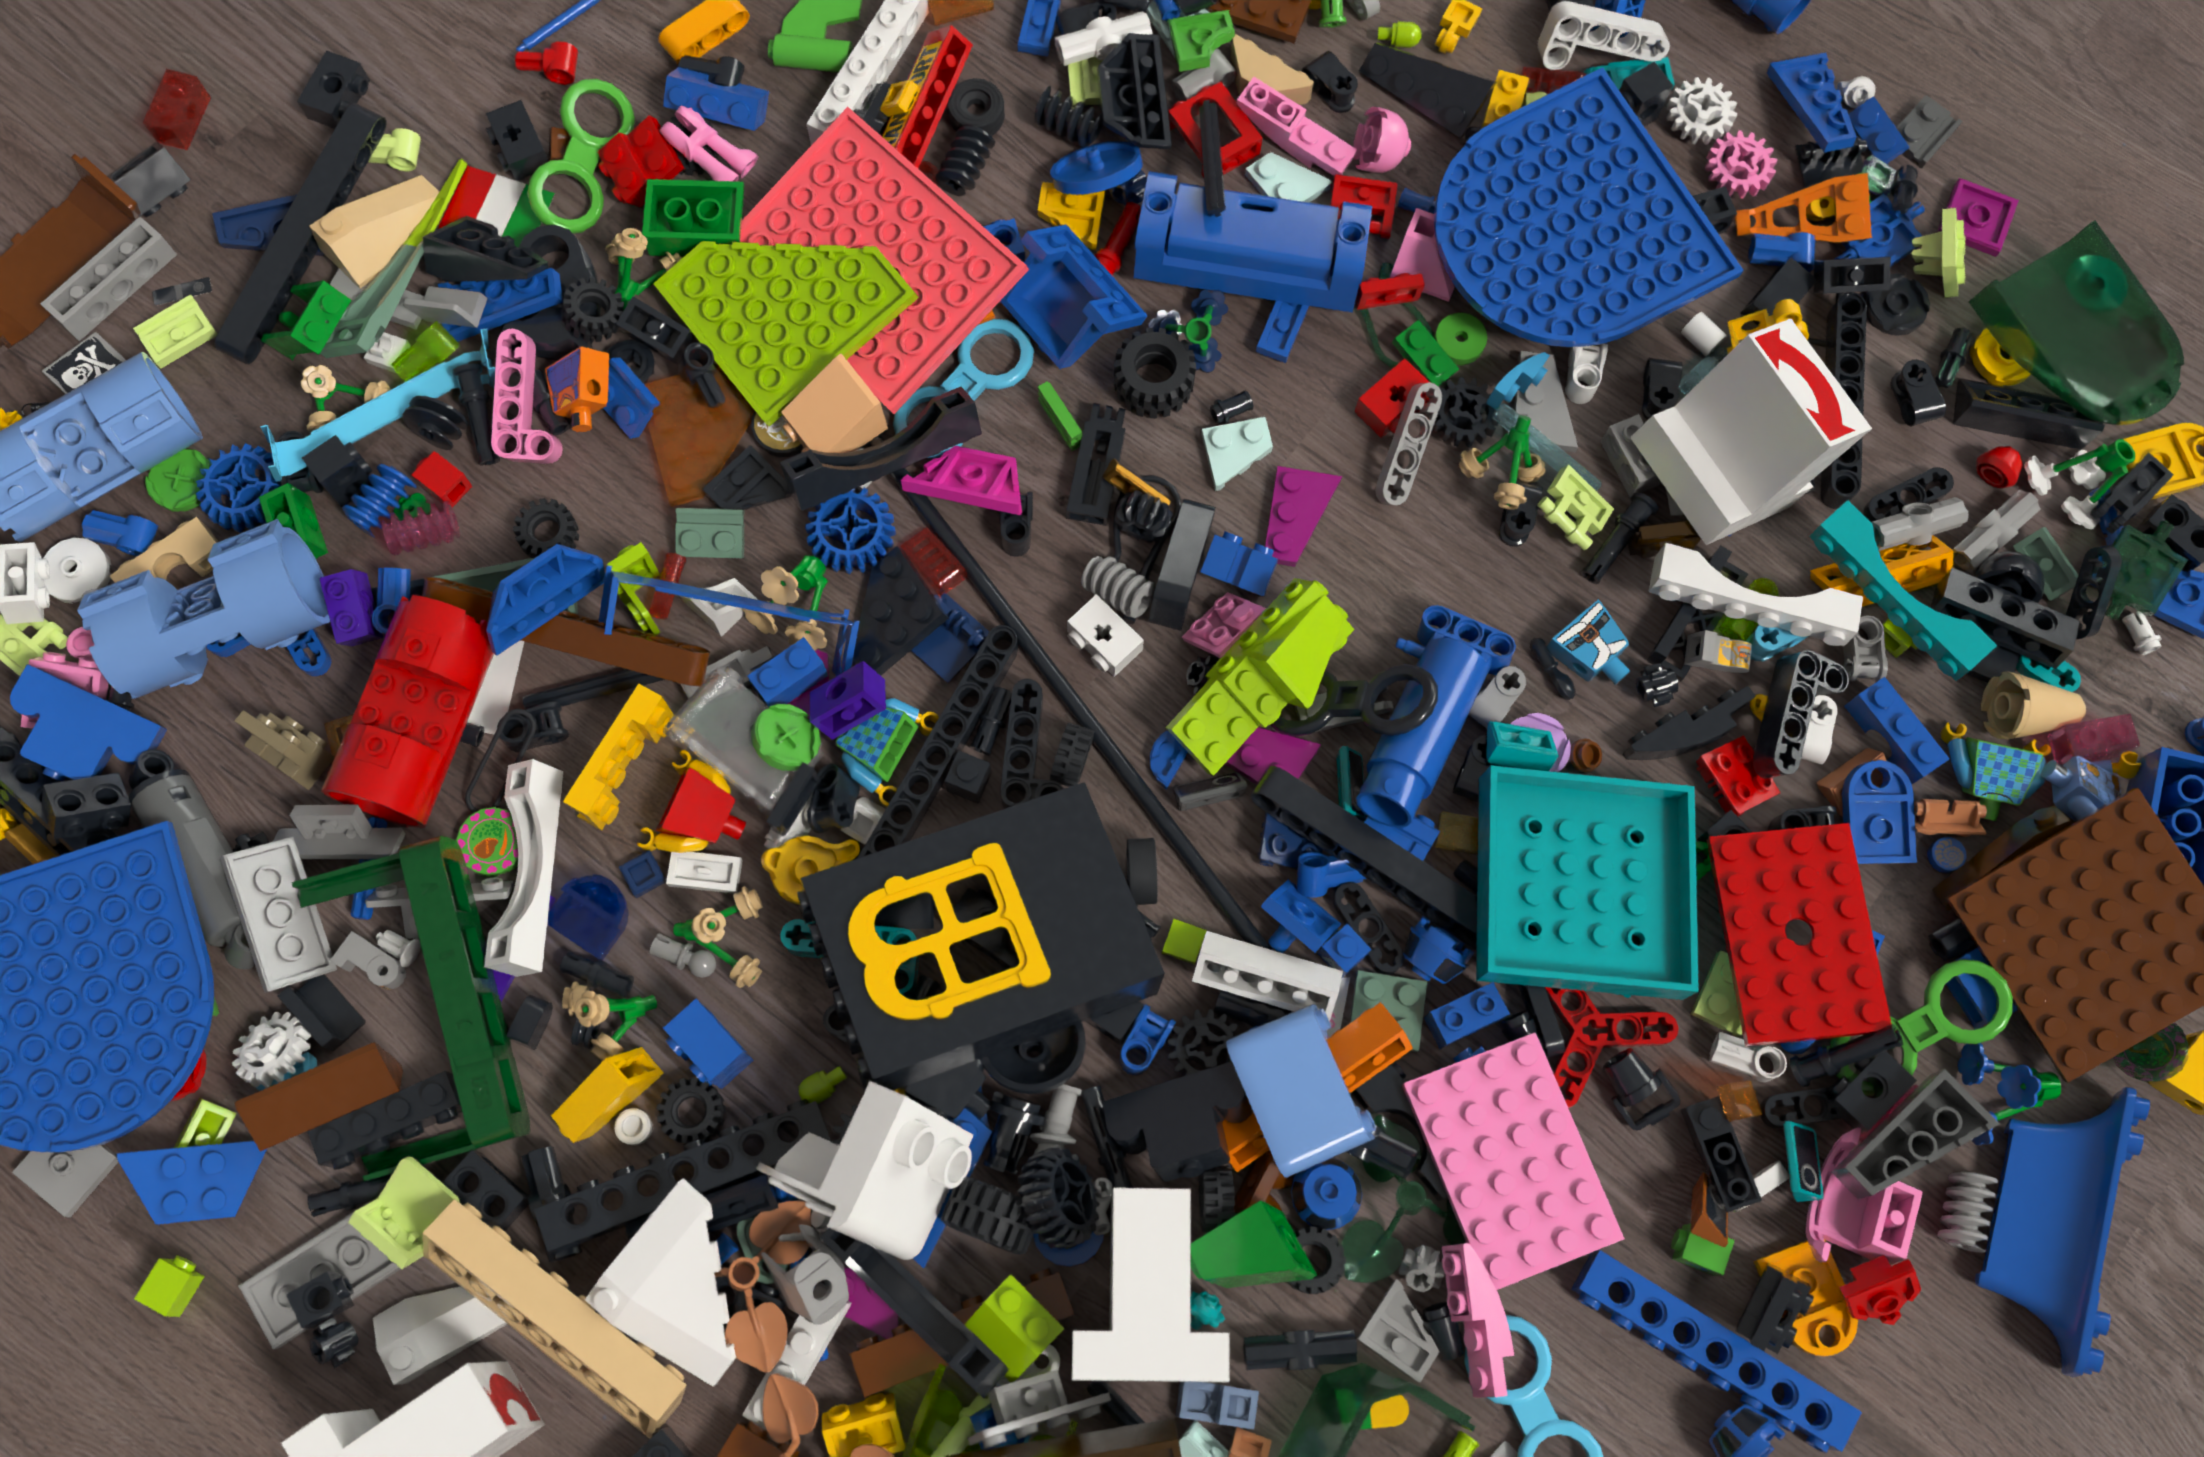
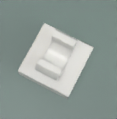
[364,332,411,373]

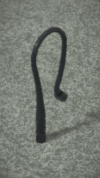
[1113,475,1182,624]

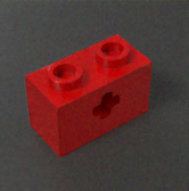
[1354,358,1430,438]

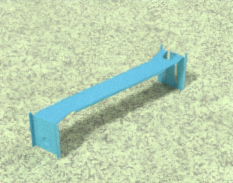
[261,328,495,482]

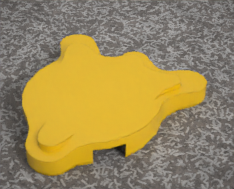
[761,835,860,905]

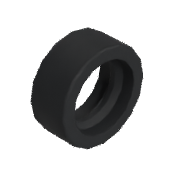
[1126,838,1158,905]

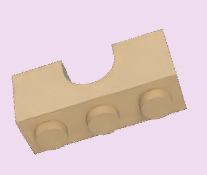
[110,517,219,583]

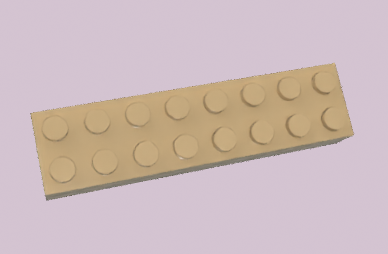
[422,1199,687,1439]

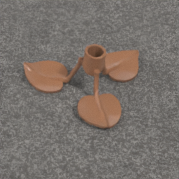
[714,1201,811,1373]
[763,1373,894,1457]

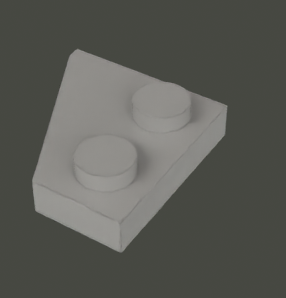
[1357,1279,1440,1383]

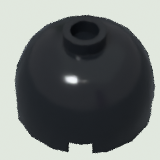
[1974,551,2045,604]

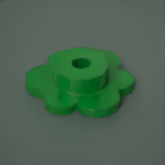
[393,493,433,529]

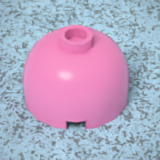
[1353,107,1411,173]

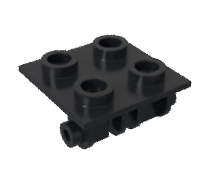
[1795,137,1870,195]

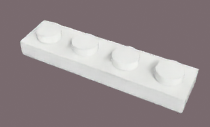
[743,1283,852,1430]

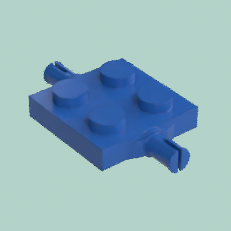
[1834,194,1925,267]

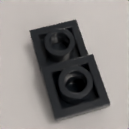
[874,894,934,929]

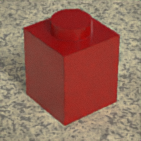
[412,451,473,510]

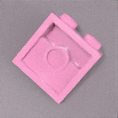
[20,652,109,729]

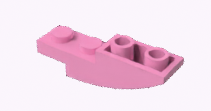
[1236,77,1357,176]
[1442,1243,1514,1397]

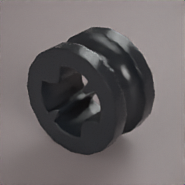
[571,1018,600,1049]

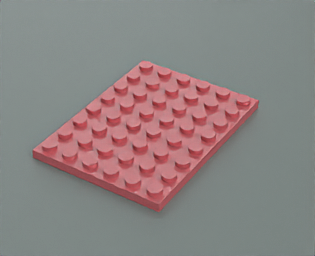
[740,107,1029,414]

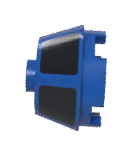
[1403,917,1474,984]
[1291,1158,1363,1230]
[1709,1404,1786,1457]

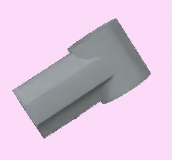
[1171,48,1237,101]

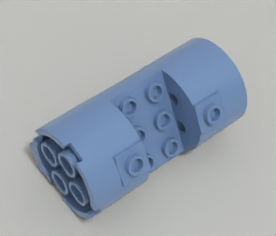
[0,352,203,542]
[77,519,330,699]

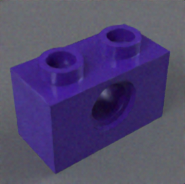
[319,569,384,647]
[810,661,886,740]

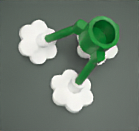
[2024,439,2136,529]

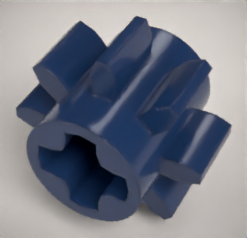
[1109,170,1147,206]

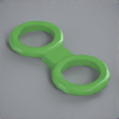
[527,79,635,233]
[1830,959,2013,1096]

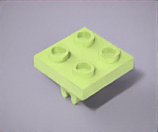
[1912,208,1965,297]

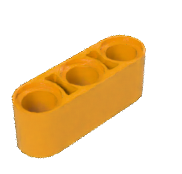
[658,0,750,65]

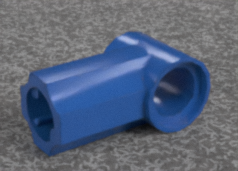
[1748,232,1816,272]
[82,510,158,557]
[372,568,411,634]
[1297,852,1367,898]

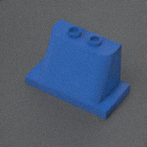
[1000,225,1148,369]

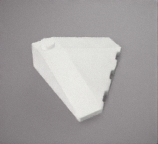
[585,1178,736,1386]

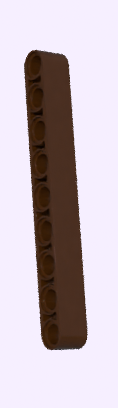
[422,577,710,686]

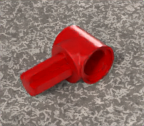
[515,41,578,85]

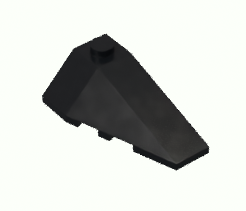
[423,216,549,282]

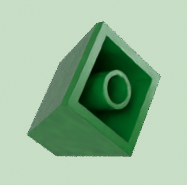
[1190,1200,1317,1288]

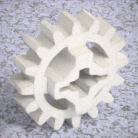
[1666,77,1737,145]
[232,1012,311,1088]

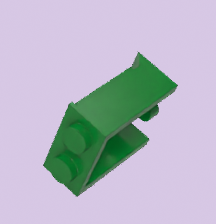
[261,280,351,361]

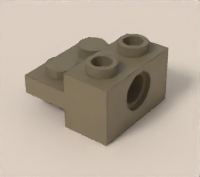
[235,710,335,790]

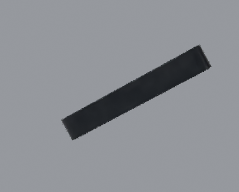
[1820,292,1867,509]

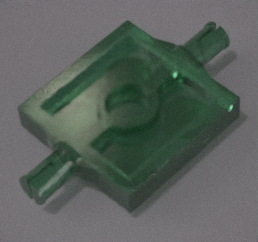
[2093,521,2187,620]

